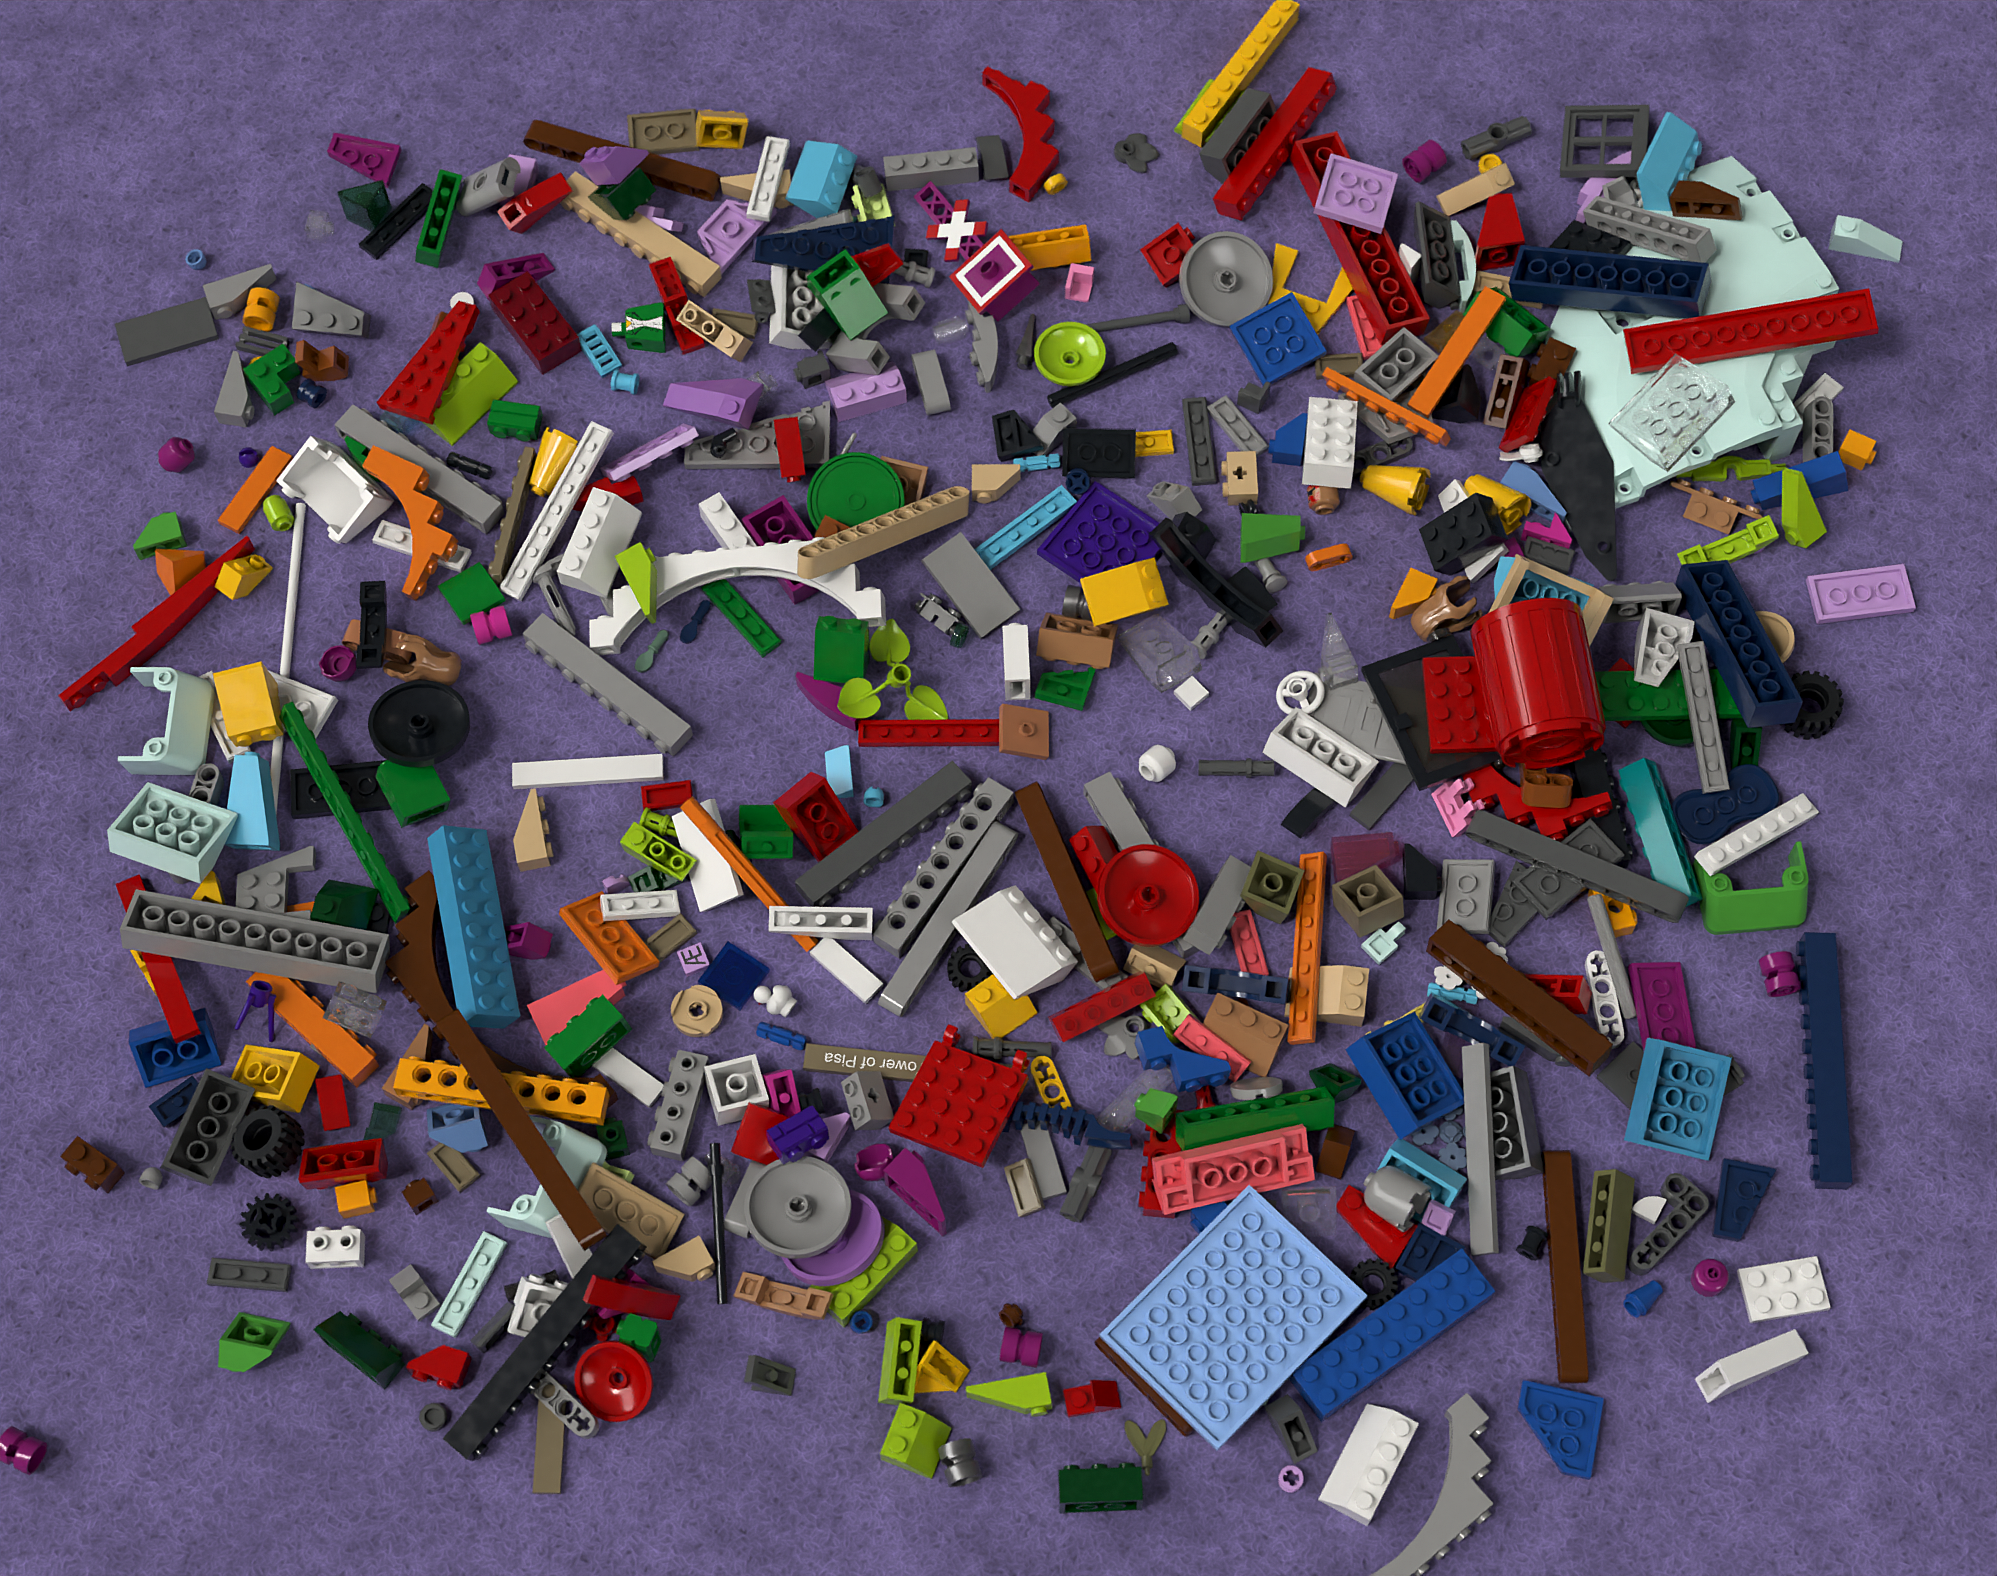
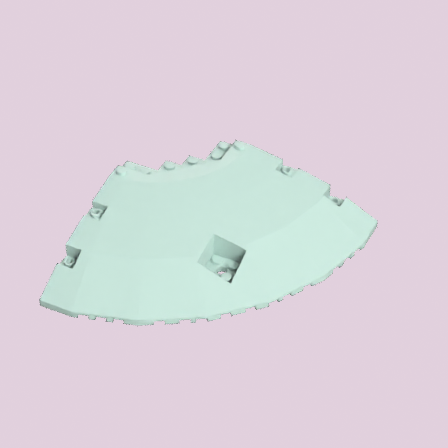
[1538,156,1839,532]

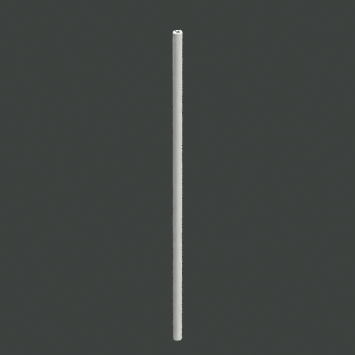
[270,503,306,814]

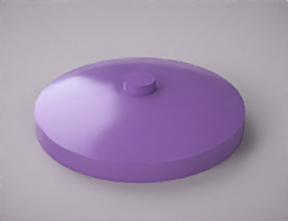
[782,1190,885,1286]

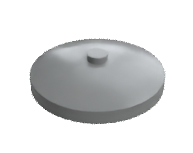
[1179,231,1273,327]
[744,1156,851,1259]

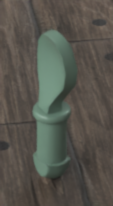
[635,629,669,673]

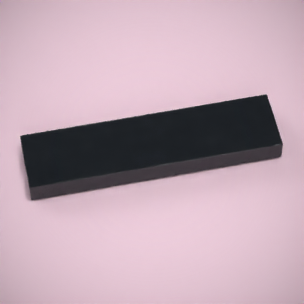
[359,183,433,260]

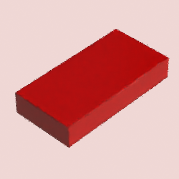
[641,780,693,811]

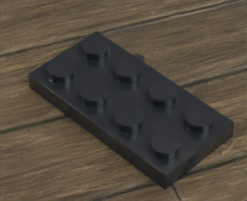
[290,760,392,819]

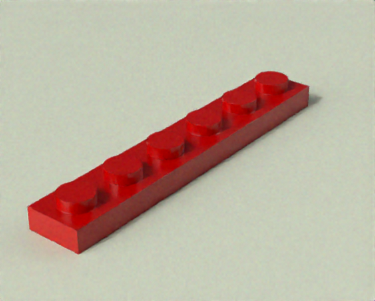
[858,719,999,747]

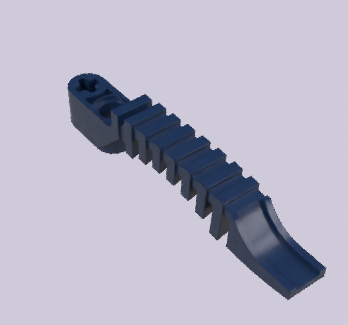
[1002,1101,1134,1150]

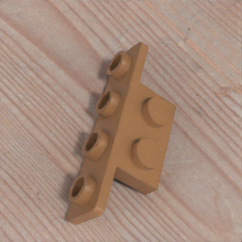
[1669,478,1763,535]

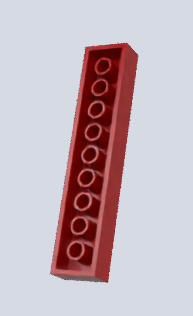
[1290,131,1430,345]

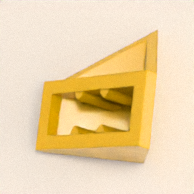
[914,1340,970,1393]

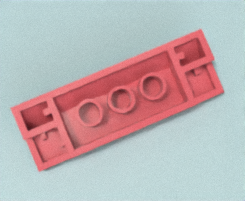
[1152,1124,1315,1215]

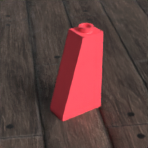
[527,970,627,1046]

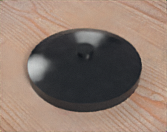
[368,680,470,767]

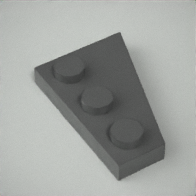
[1488,860,1539,948]

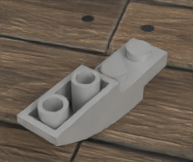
[965,301,998,393]

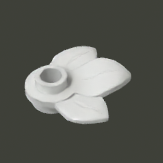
[1499,443,1543,463]

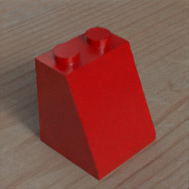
[1475,193,1525,272]

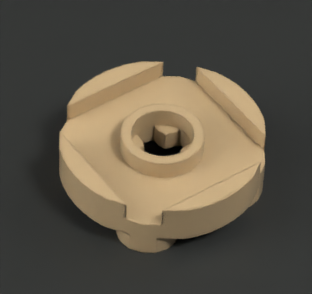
[671,985,723,1037]

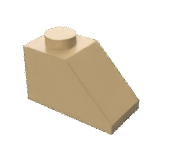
[972,464,1020,504]
[652,1236,715,1282]

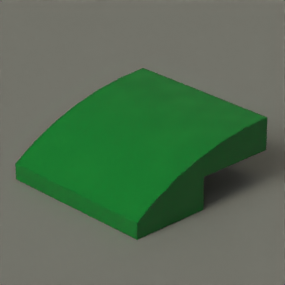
[437,562,506,625]

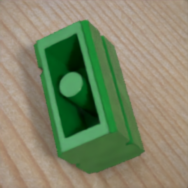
[487,399,543,442]
[616,1313,662,1363]

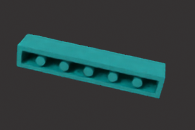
[1618,758,1703,907]

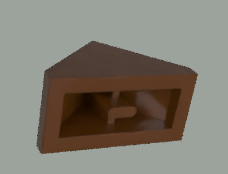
[1315,1124,1355,1180]

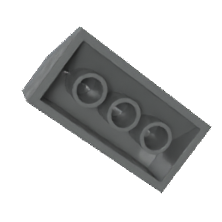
[1199,88,1276,184]
[1413,201,1461,309]
[1490,1066,1544,1180]
[160,1068,255,1186]

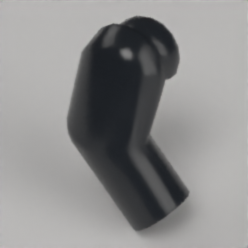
[710,427,738,458]

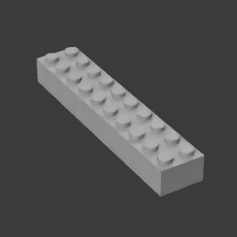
[120,889,390,993]

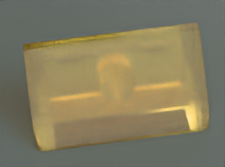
[1423,311,1465,354]

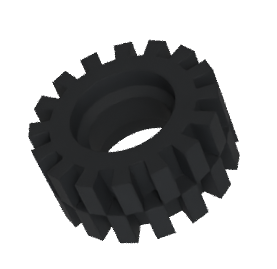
[947,944,993,992]
[1349,1258,1398,1310]

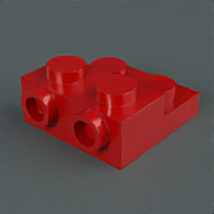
[1140,222,1195,288]

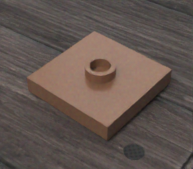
[999,704,1049,760]

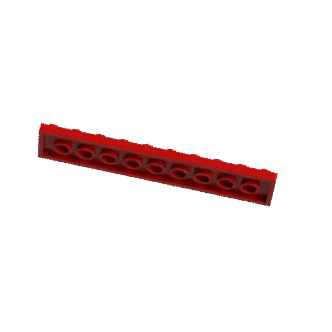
[1623,288,1879,374]

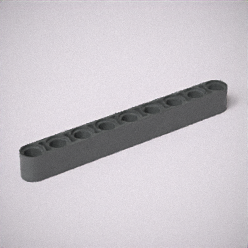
[1465,810,1689,923]

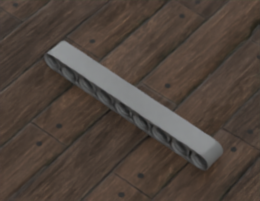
[878,821,1018,1017]

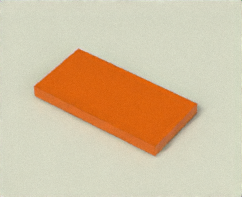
[559,891,660,985]

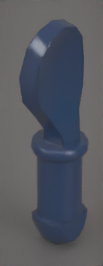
[679,600,711,644]

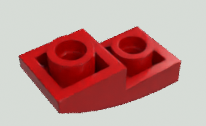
[315,1074,350,1131]

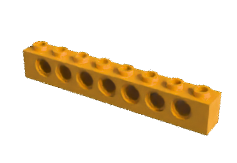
[393,1056,610,1125]

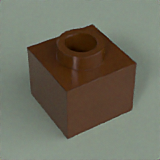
[401,1178,439,1215]

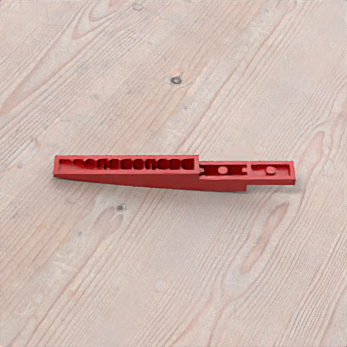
[58,536,255,712]

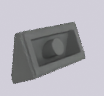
[470,1302,515,1353]

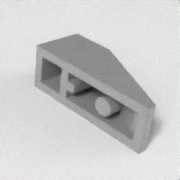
[203,264,276,320]
[214,351,255,428]

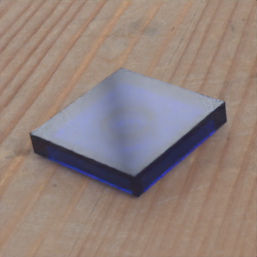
[698,941,770,1011]

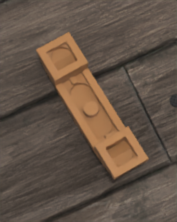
[733,1272,834,1320]

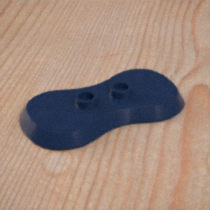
[1671,764,1779,844]

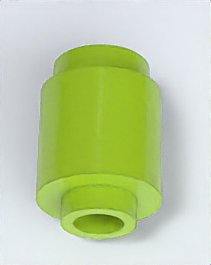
[263,495,295,531]

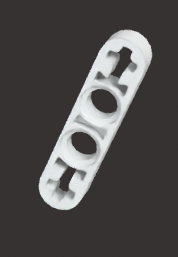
[1585,950,1624,1049]

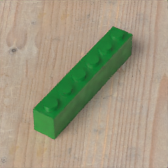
[1176,1087,1335,1151]

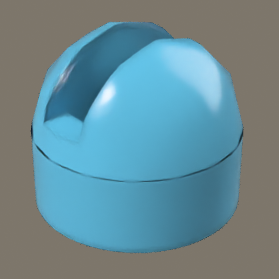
[863,786,884,807]

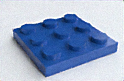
[1229,292,1327,386]

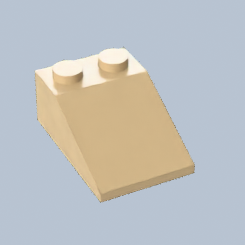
[1284,965,1369,1027]

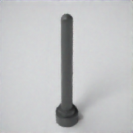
[1085,304,1190,332]

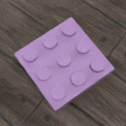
[1313,153,1398,234]

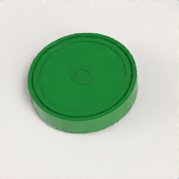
[807,452,905,531]

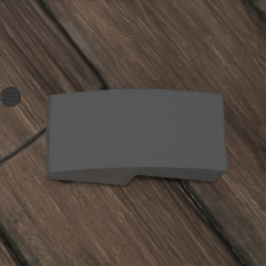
[976,135,1008,181]

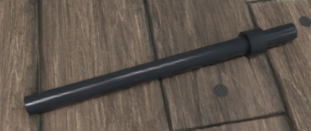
[708,1143,728,1304]

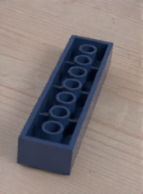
[1508,245,1711,318]
[1675,560,1803,728]

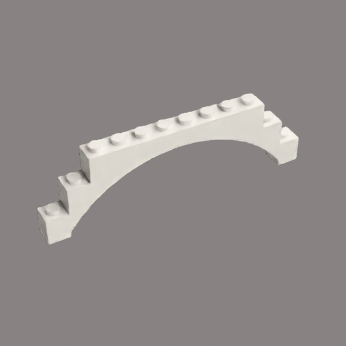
[589,537,886,655]

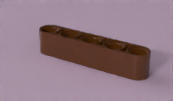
[1094,1337,1195,1437]

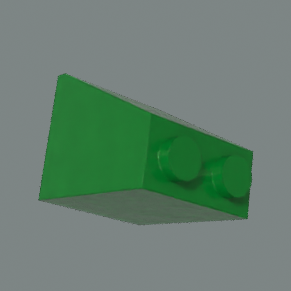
[814,616,870,683]

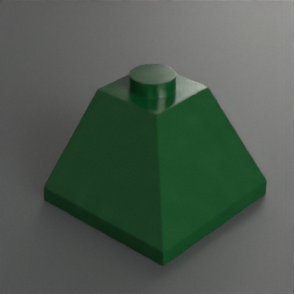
[310,879,379,930]

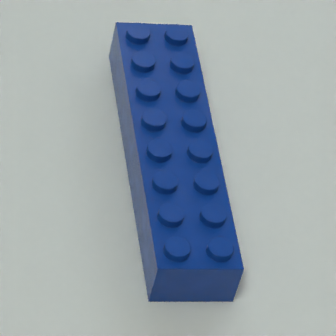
[1289,1249,1496,1422]

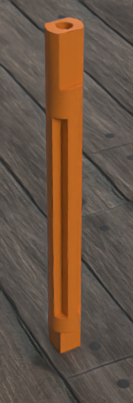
[679,796,819,952]

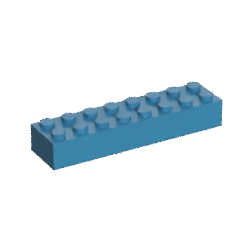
[427,825,520,1029]

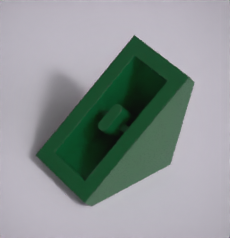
[1309,1063,1361,1104]

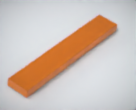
[1407,286,1506,418]

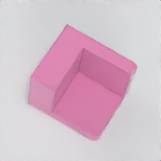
[1065,263,1094,303]

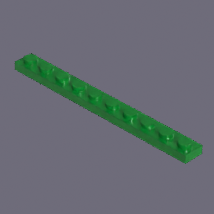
[279,702,410,924]

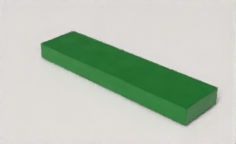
[701,579,782,658]

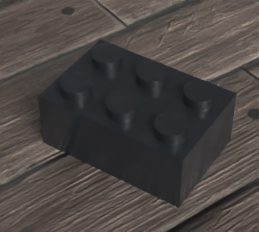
[1419,493,1508,576]

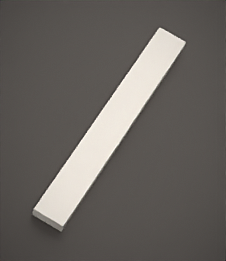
[499,421,614,601]

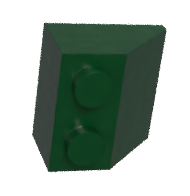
[588,168,656,220]

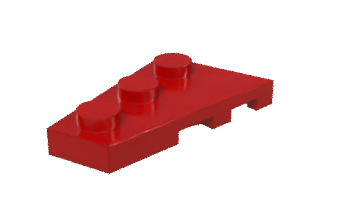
[1335,1185,1417,1269]

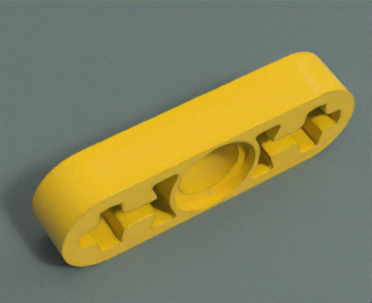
[1031,1056,1072,1125]

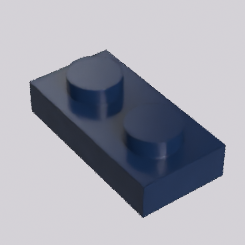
[148,1075,198,1128]

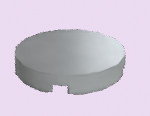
[1230,1077,1283,1100]

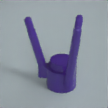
[235,980,276,1042]

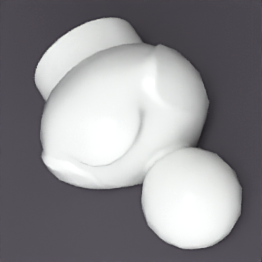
[754,985,797,1017]

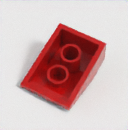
[773,772,859,862]

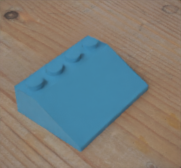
[1624,1038,1732,1161]

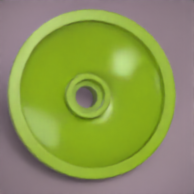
[1034,322,1106,386]

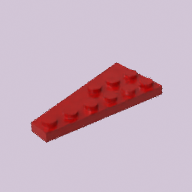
[376,301,480,425]

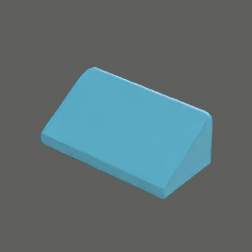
[825,745,854,798]

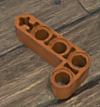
[1519,763,1573,808]

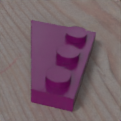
[327,132,402,188]

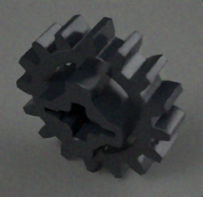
[239,1193,299,1252]

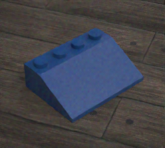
[1345,1012,1464,1140]

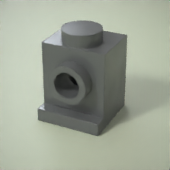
[793,349,831,389]

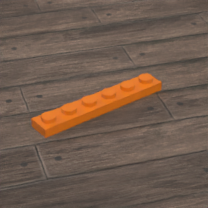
[1322,367,1451,447]

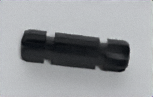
[446,452,493,479]

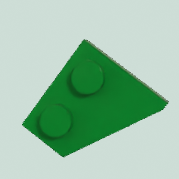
[1035,667,1096,711]

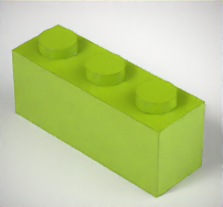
[878,1317,922,1406]

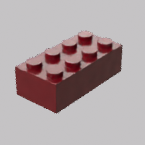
[488,271,582,375]

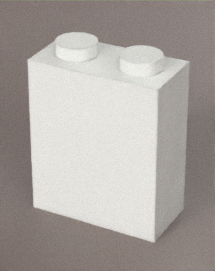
[1003,623,1030,700]

